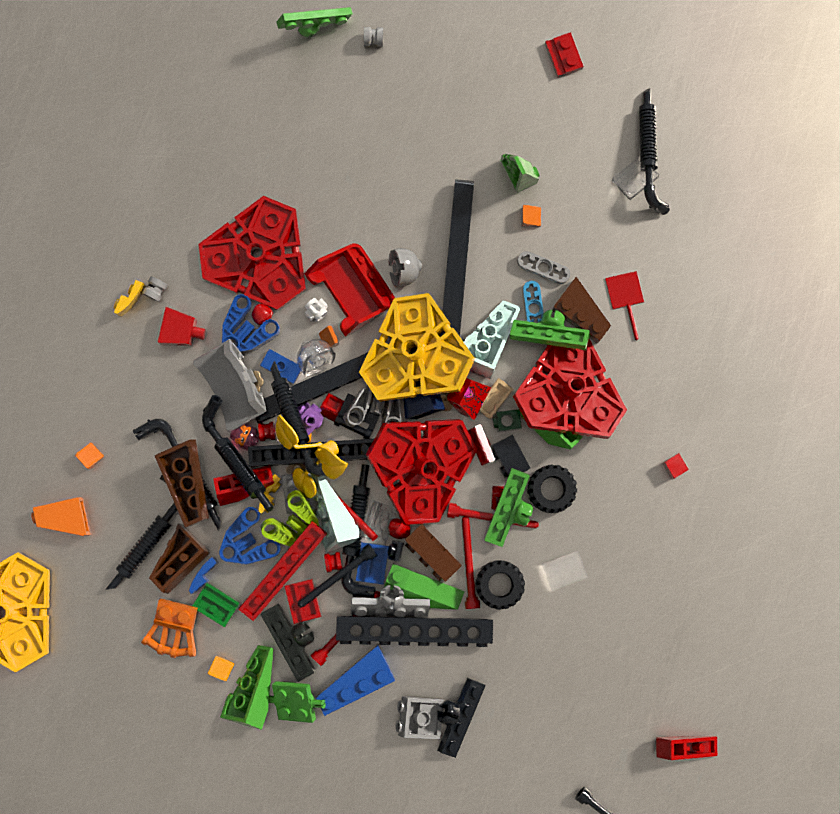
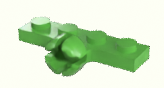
[276,7,353,37]
[510,310,590,350]
[484,468,533,547]

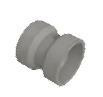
[364,27,383,47]
[142,276,168,302]

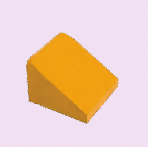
[208,655,235,681]

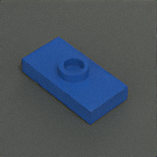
[260,349,303,384]

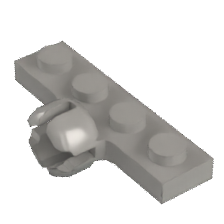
[350,585,430,618]

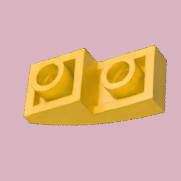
[114,280,146,317]
[259,474,282,514]

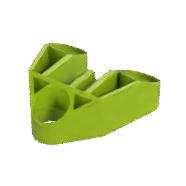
[261,490,319,547]

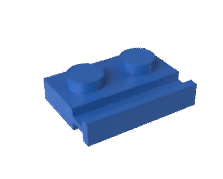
[356,542,389,585]

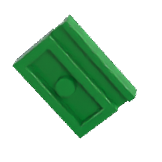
[192,582,240,627]

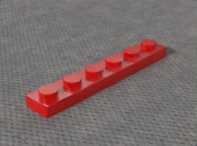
[238,521,327,621]

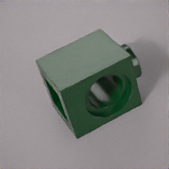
[493,409,522,432]

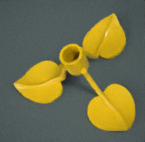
[276,415,348,498]

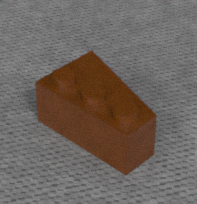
[552,277,611,344]
[149,523,210,594]
[405,524,462,582]

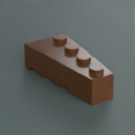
[154,439,209,528]

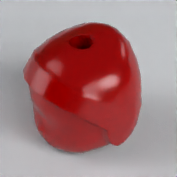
[252,304,273,325]
[388,518,411,539]

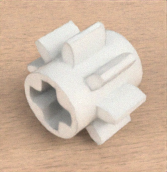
[305,298,328,322]

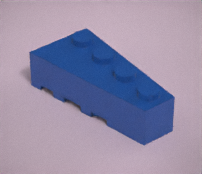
[316,644,395,716]

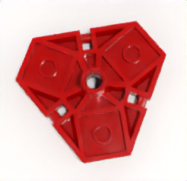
[198,196,306,310]
[513,339,627,439]
[366,419,478,525]

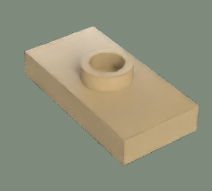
[479,378,514,420]

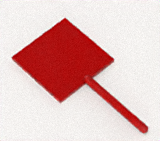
[605,271,644,340]

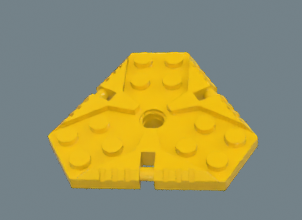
[359,293,475,402]
[0,552,50,672]

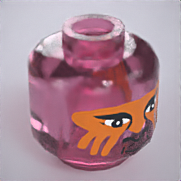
[229,423,259,451]

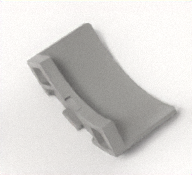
[193,339,266,432]

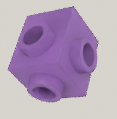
[298,402,324,435]

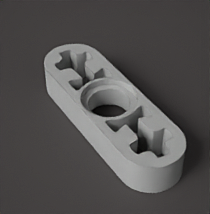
[517,251,570,284]

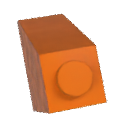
[31,497,90,536]

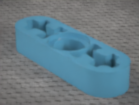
[523,281,544,323]

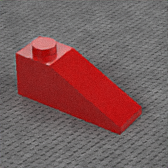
[213,465,274,506]
[656,736,718,760]

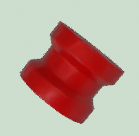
[258,421,276,442]
[324,552,342,573]

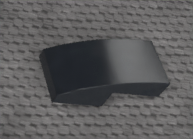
[387,540,404,562]

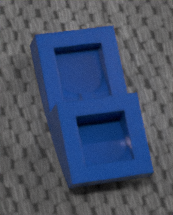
[189,557,219,594]

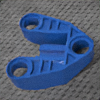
[222,294,280,353]
[219,507,281,564]

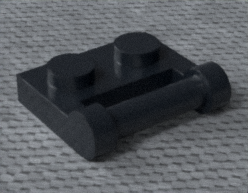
[334,393,383,439]

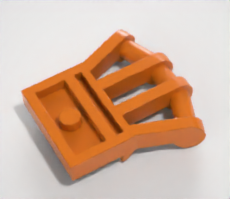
[141,599,198,659]

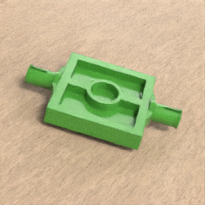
[269,681,326,723]

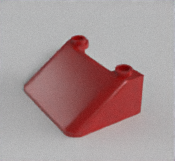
[304,243,395,337]

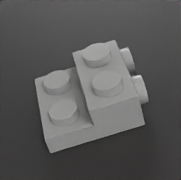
[396,696,444,739]

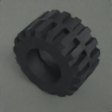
[527,464,578,513]
[475,560,525,610]

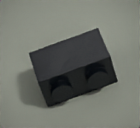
[491,434,531,478]

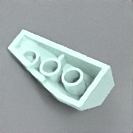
[464,300,521,379]
[309,474,359,553]

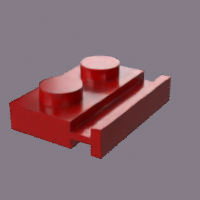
[545,32,584,78]
[284,579,322,624]

